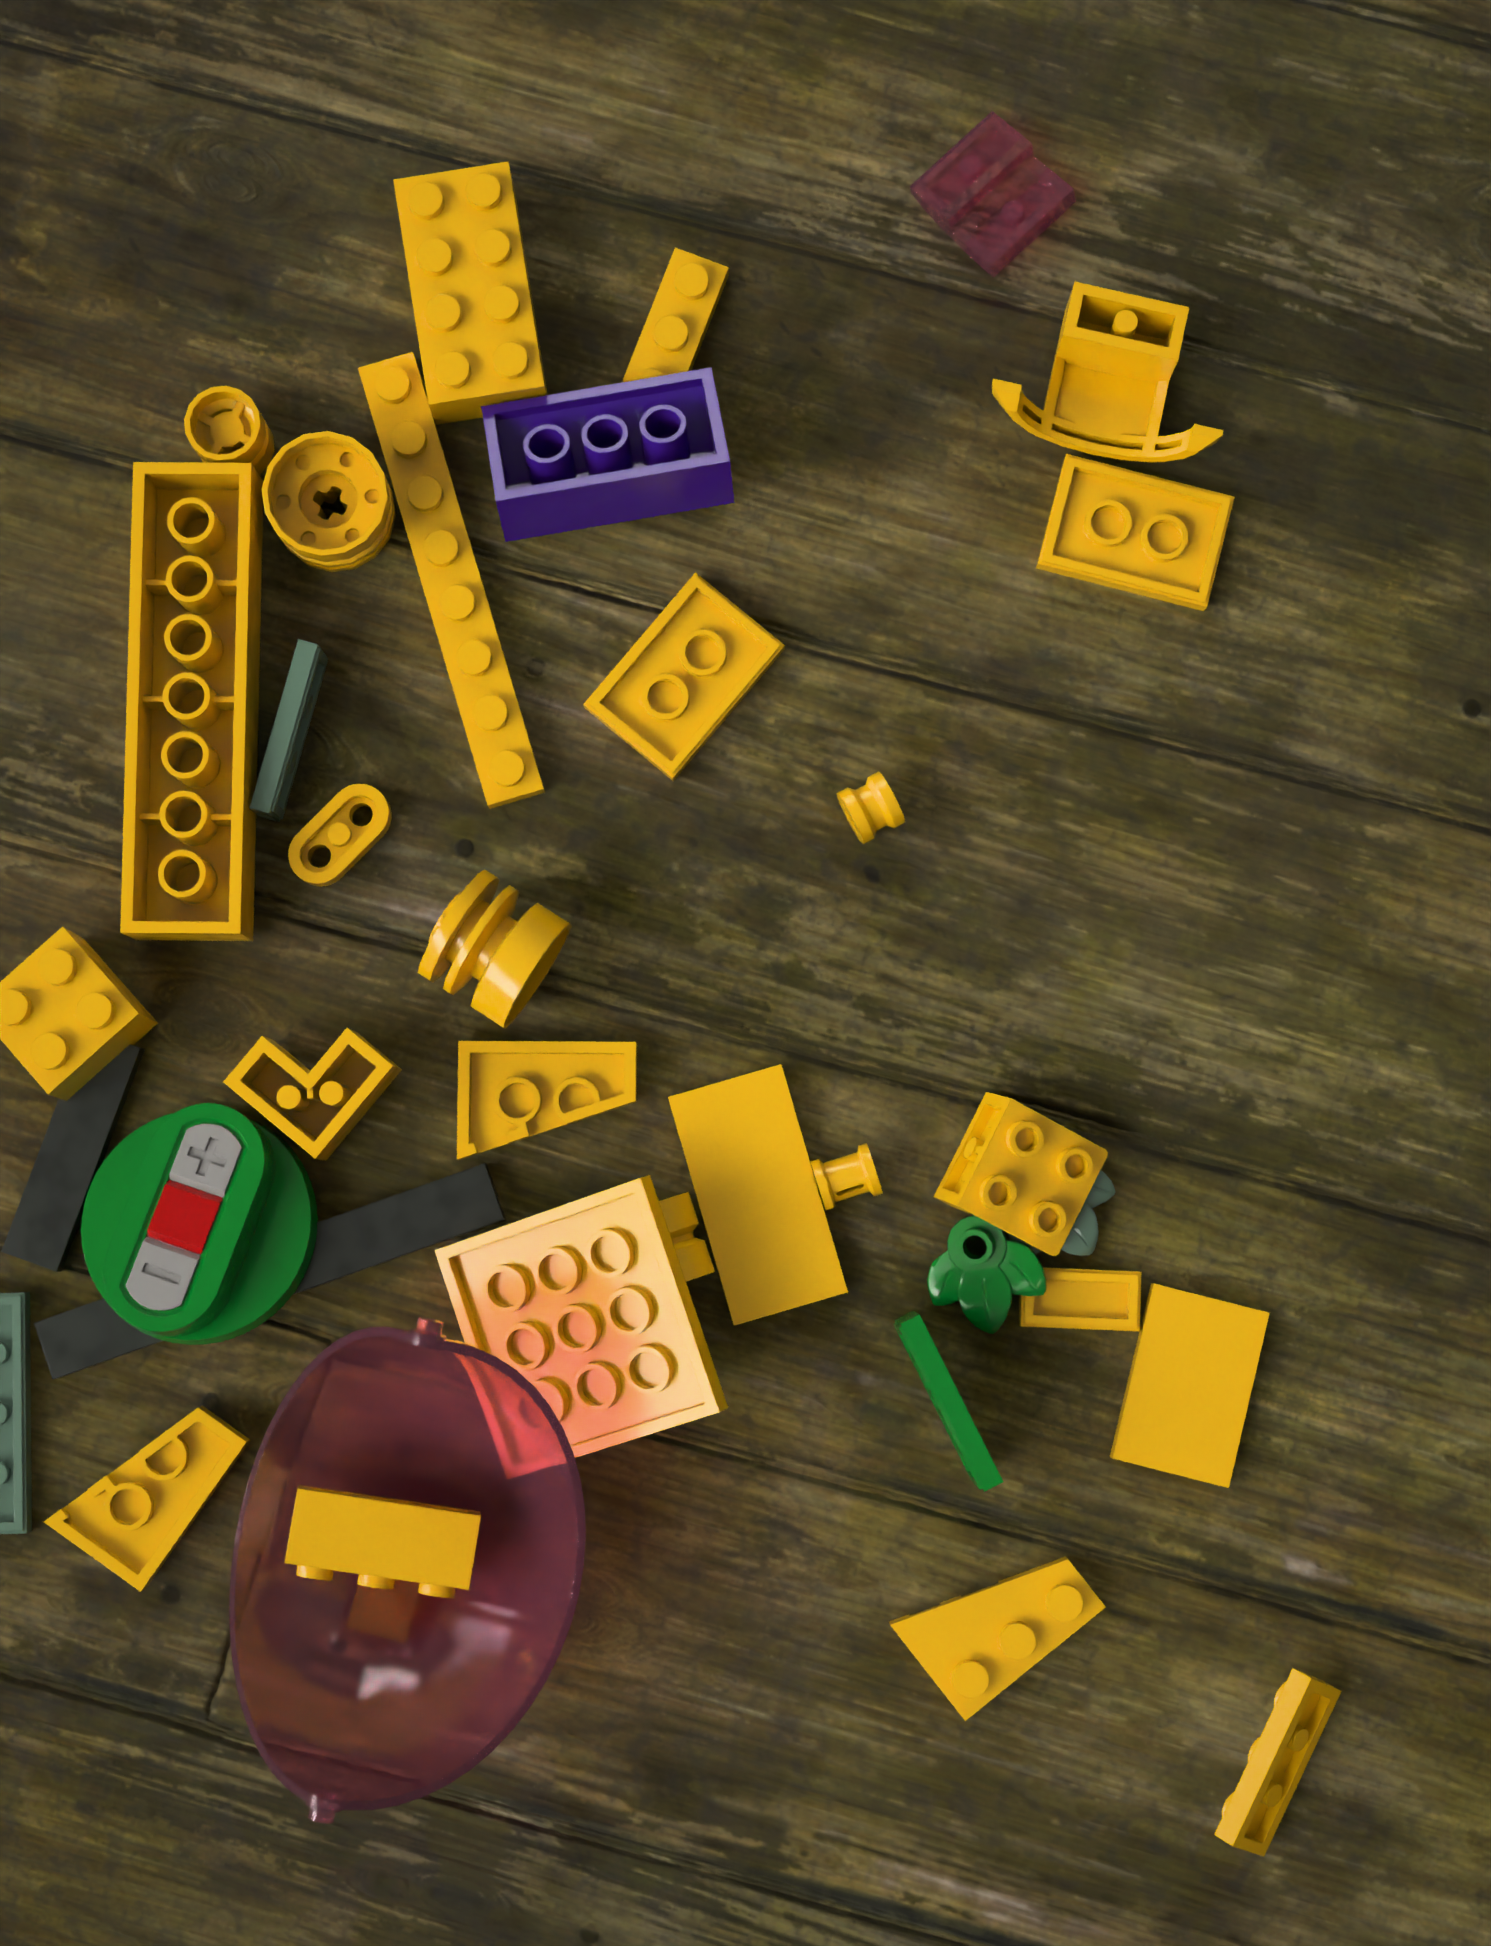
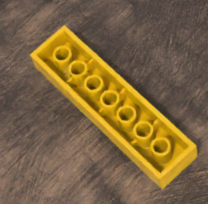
[120,462,263,941]

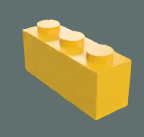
[284,1485,481,1598]

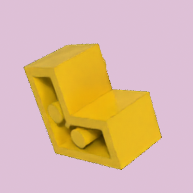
[223,1028,402,1161]

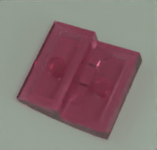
[910,111,1076,278]

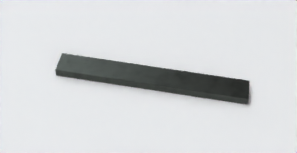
[34,1163,505,1379]

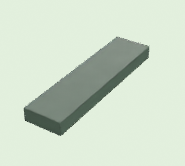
[0,1292,32,1534]

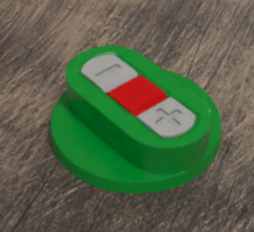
[81,1103,318,1345]

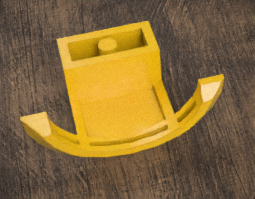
[992,281,1224,462]

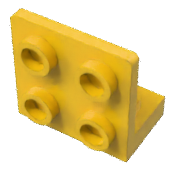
[933,1092,1108,1256]

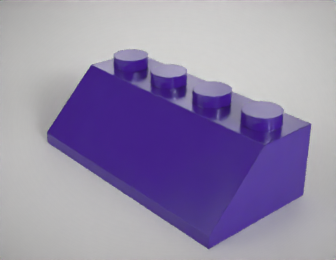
[481,367,735,542]

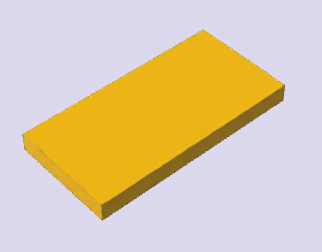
[668,1064,848,1326]

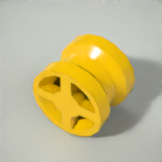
[836,771,905,844]

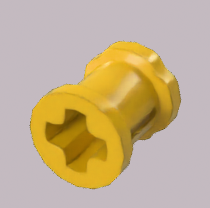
[810,1143,883,1210]

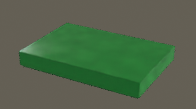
[893,1311,1003,1492]

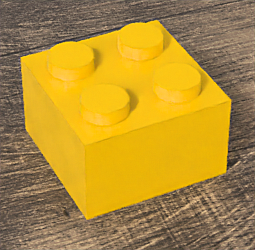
[0,926,158,1101]

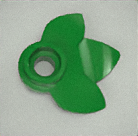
[927,1215,1047,1334]

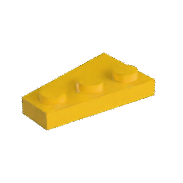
[44,1406,251,1592]

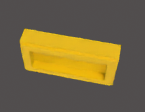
[1019,1267,1142,1331]

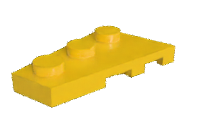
[457,1041,637,1160]
[889,1556,1106,1721]

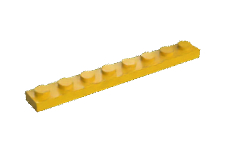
[358,352,545,809]

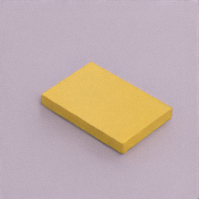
[1036,454,1235,611]
[583,572,785,781]
[1110,1283,1270,1488]

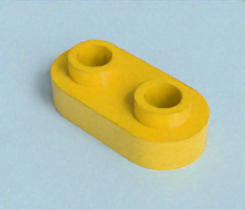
[288,784,392,886]

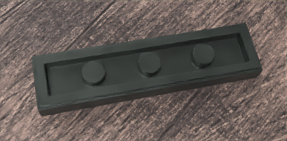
[1,1044,145,1272]

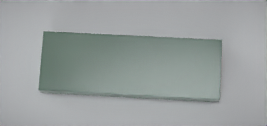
[250,639,328,822]

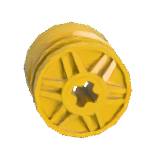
[261,431,396,572]
[418,869,572,1029]

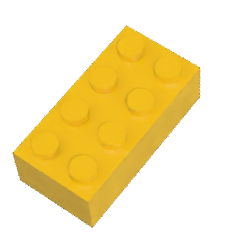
[393,161,548,425]

